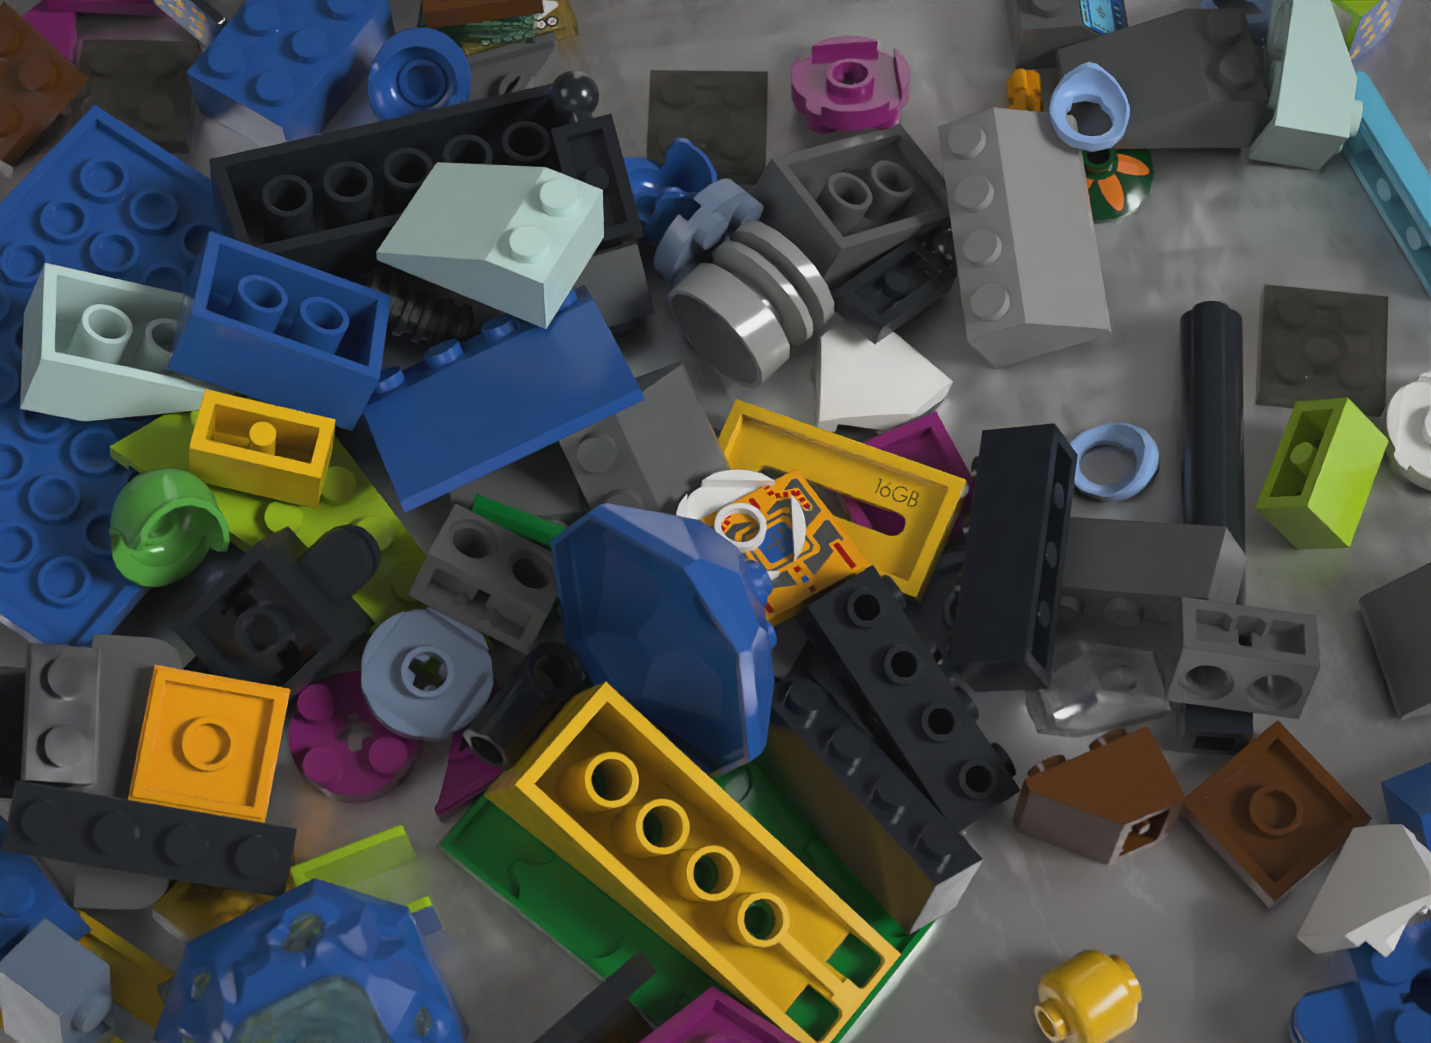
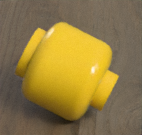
[1034,949,1142,1043]

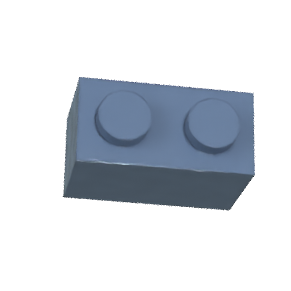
[0,918,115,1043]

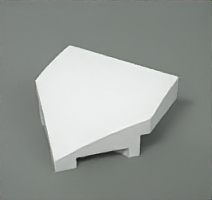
[811,319,953,435]
[1296,824,1431,958]

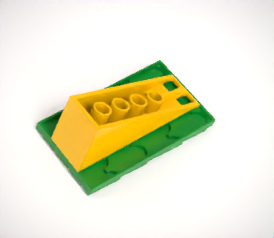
[436,676,938,1043]

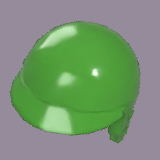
[109,467,230,587]

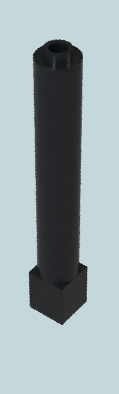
[1176,301,1253,756]

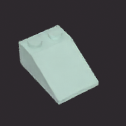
[1248,0,1363,171]
[376,162,604,329]
[20,263,234,422]

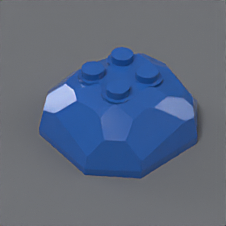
[550,503,777,780]

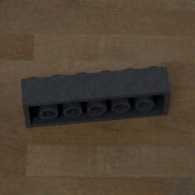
[209,83,569,279]

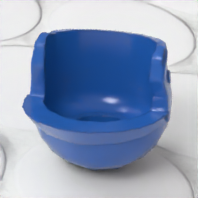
[367,28,471,121]
[624,138,717,247]

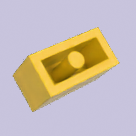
[189,389,336,509]

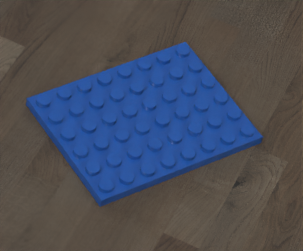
[0,105,364,648]

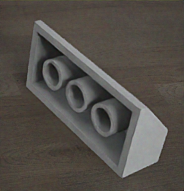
[938,107,1112,369]

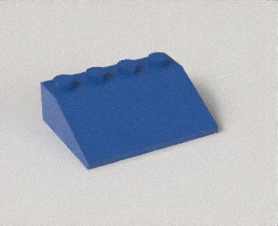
[363,285,645,513]

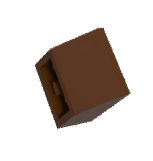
[1012,726,1186,865]

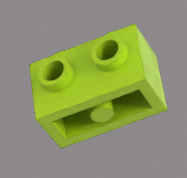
[1255,397,1389,549]

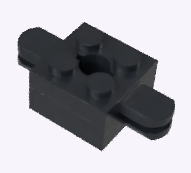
[170,524,382,706]

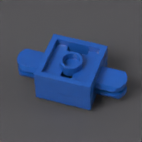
[1288,920,1431,1043]

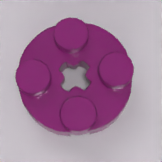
[791,36,910,134]
[288,671,423,803]

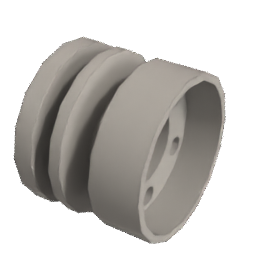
[667,220,834,389]

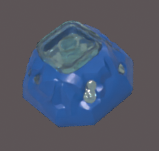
[153,878,470,1043]

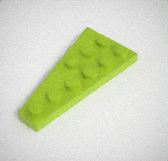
[110,391,495,688]

